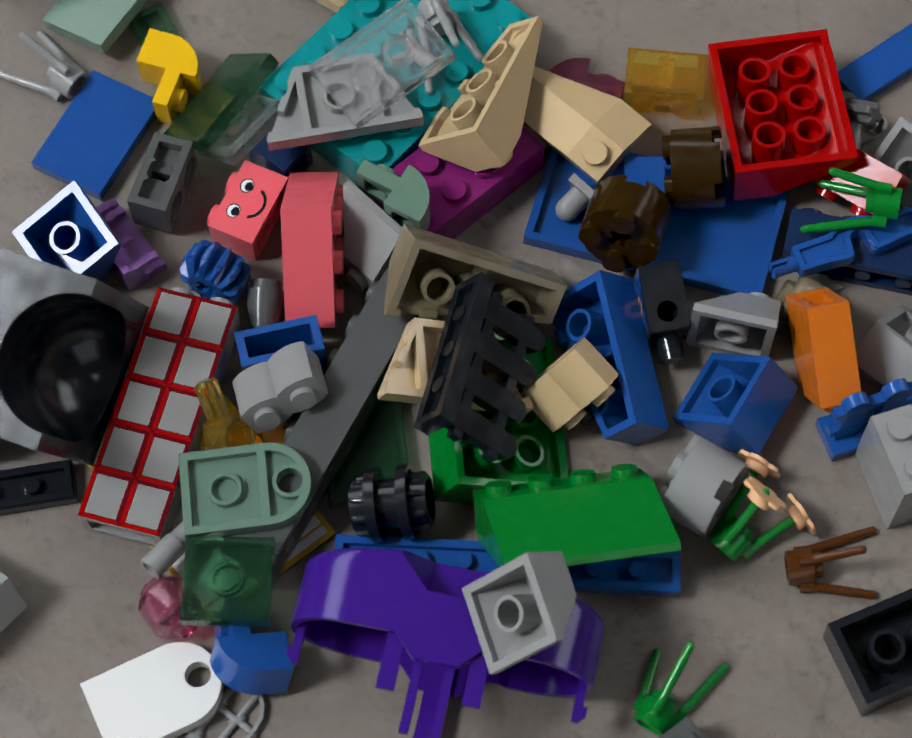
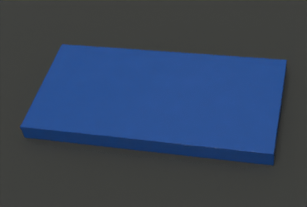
[523,147,789,295]

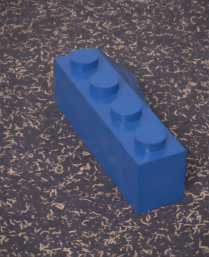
[553,270,669,446]

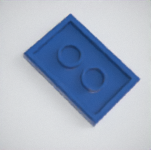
[31,70,156,201]

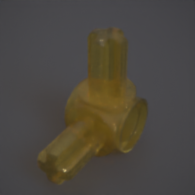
[195,377,259,450]

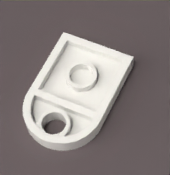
[80,642,224,738]

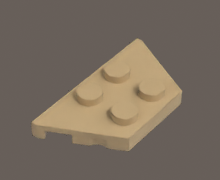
[377,317,533,413]

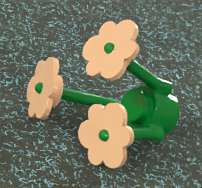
[709,449,817,562]

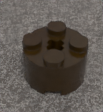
[662,126,726,211]
[578,175,671,273]

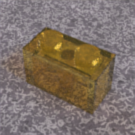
[623,47,708,117]

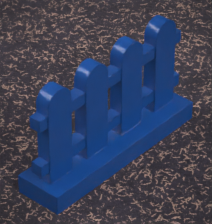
[815,378,912,462]

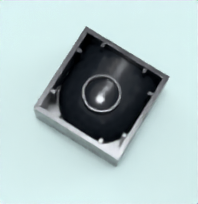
[0,247,149,466]

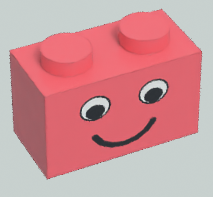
[207,160,289,262]

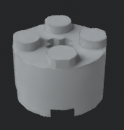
[659,435,747,538]

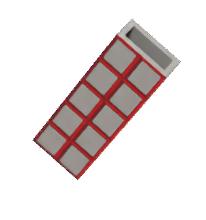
[77,287,242,547]

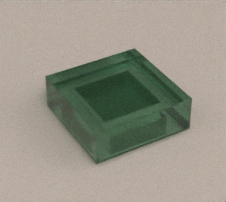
[128,2,179,48]

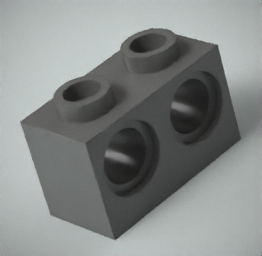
[127,132,199,233]

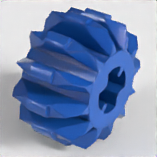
[180,240,251,303]

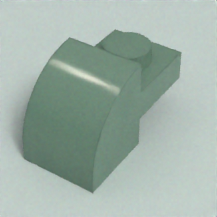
[356,159,431,231]

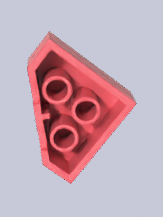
[280,172,345,328]

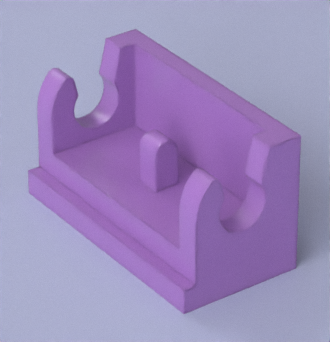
[96,199,167,292]

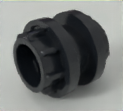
[348,464,436,543]

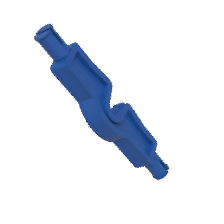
[768,205,912,279]

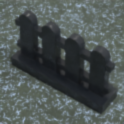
[414,272,545,463]

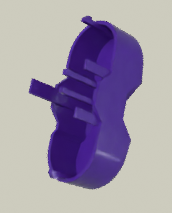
[286,548,605,738]

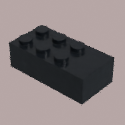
[823,588,912,716]

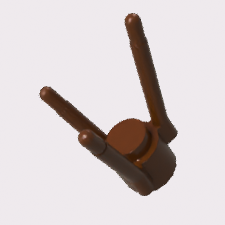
[784,526,878,599]

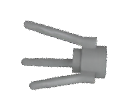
[415,0,483,95]
[0,30,88,102]

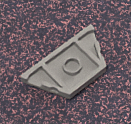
[267,54,424,151]

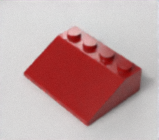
[707,29,859,201]

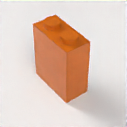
[785,287,861,412]

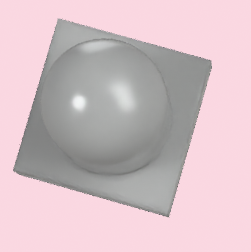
[555,173,594,221]

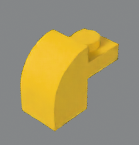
[136,28,203,125]

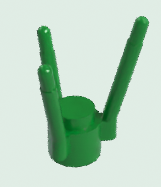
[800,168,903,233]
[632,641,729,736]

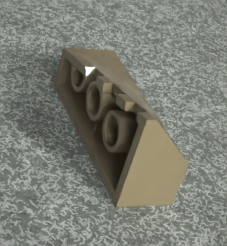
[384,224,567,324]

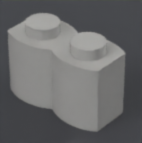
[232,341,328,433]

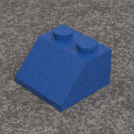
[12,180,122,282]
[672,352,798,455]

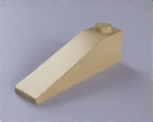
[418,16,543,172]
[523,66,652,184]

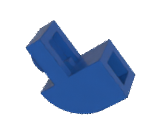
[210,597,294,695]

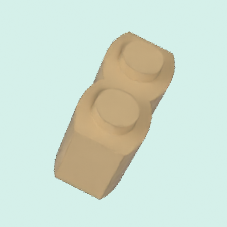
[520,337,619,432]

